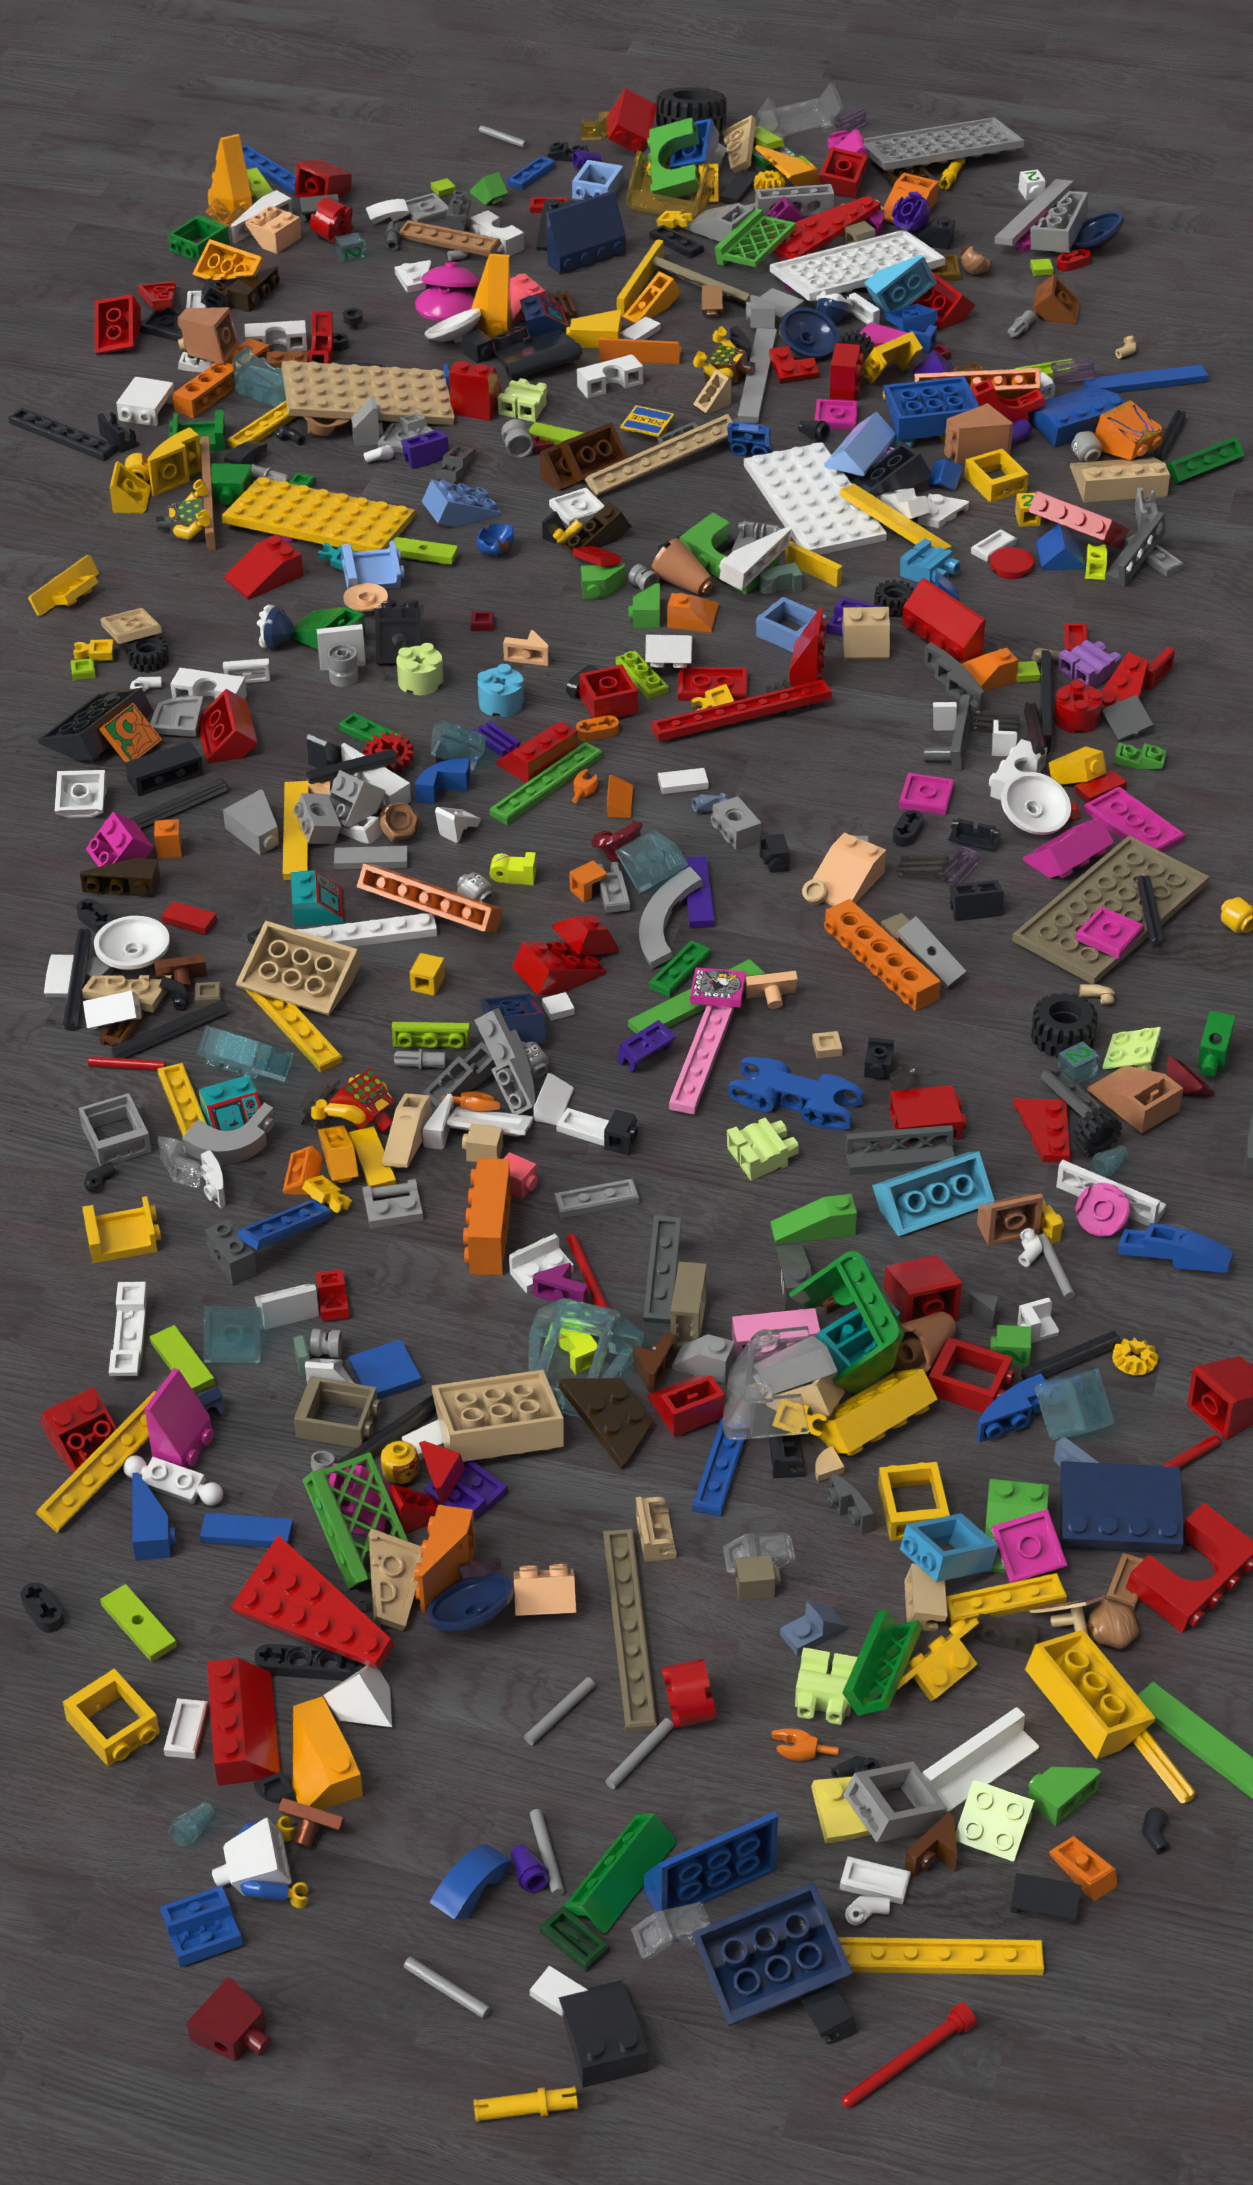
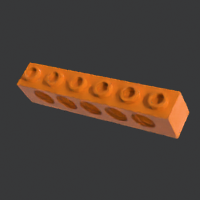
[172,338,269,419]
[915,368,1041,398]
[357,864,504,933]
[824,899,941,1011]

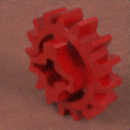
[363,732,414,774]

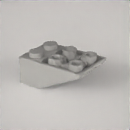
[684,203,754,242]

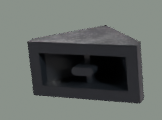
[306,734,342,768]

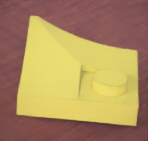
[811,1777,871,1844]

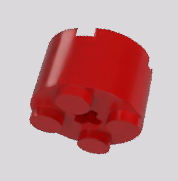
[310,197,353,244]
[1054,680,1103,734]
[661,1659,717,1729]

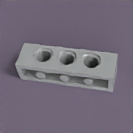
[755,184,834,218]

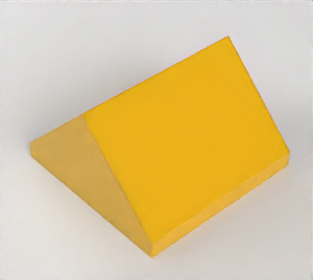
[110,461,151,513]

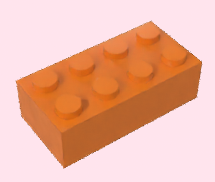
[463,1158,512,1276]

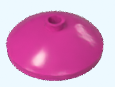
[421,262,480,287]
[415,286,474,321]

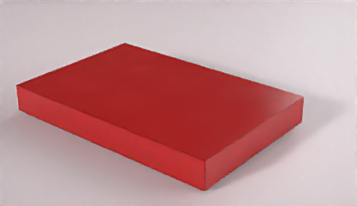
[678,667,748,701]

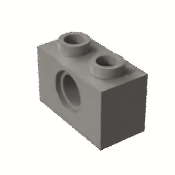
[294,793,341,844]
[711,796,762,850]

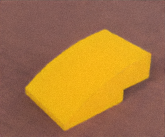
[147,427,202,497]

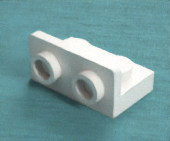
[509,1234,574,1294]

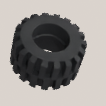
[1031,992,1098,1059]

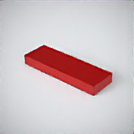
[573,546,621,567]

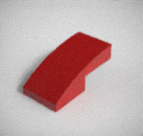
[315,1269,349,1321]

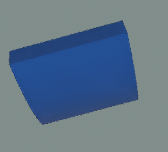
[160,1885,243,1967]

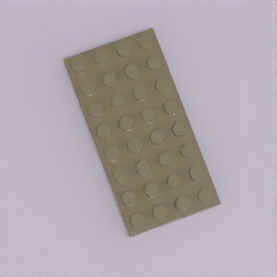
[1012,836,1209,984]

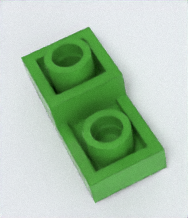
[1113,742,1166,769]

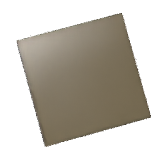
[195,982,221,1007]

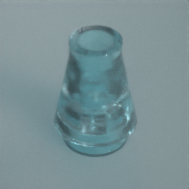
[1091,1145,1128,1177]
[168,1802,215,1846]

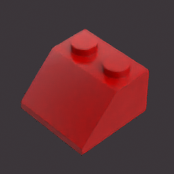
[820,147,868,199]

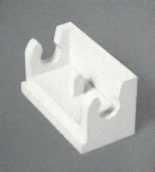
[83,991,142,1030]

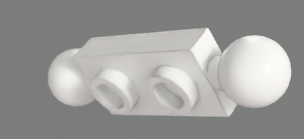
[123,1455,223,1506]

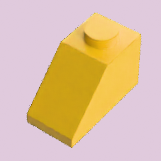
[1048,746,1107,785]

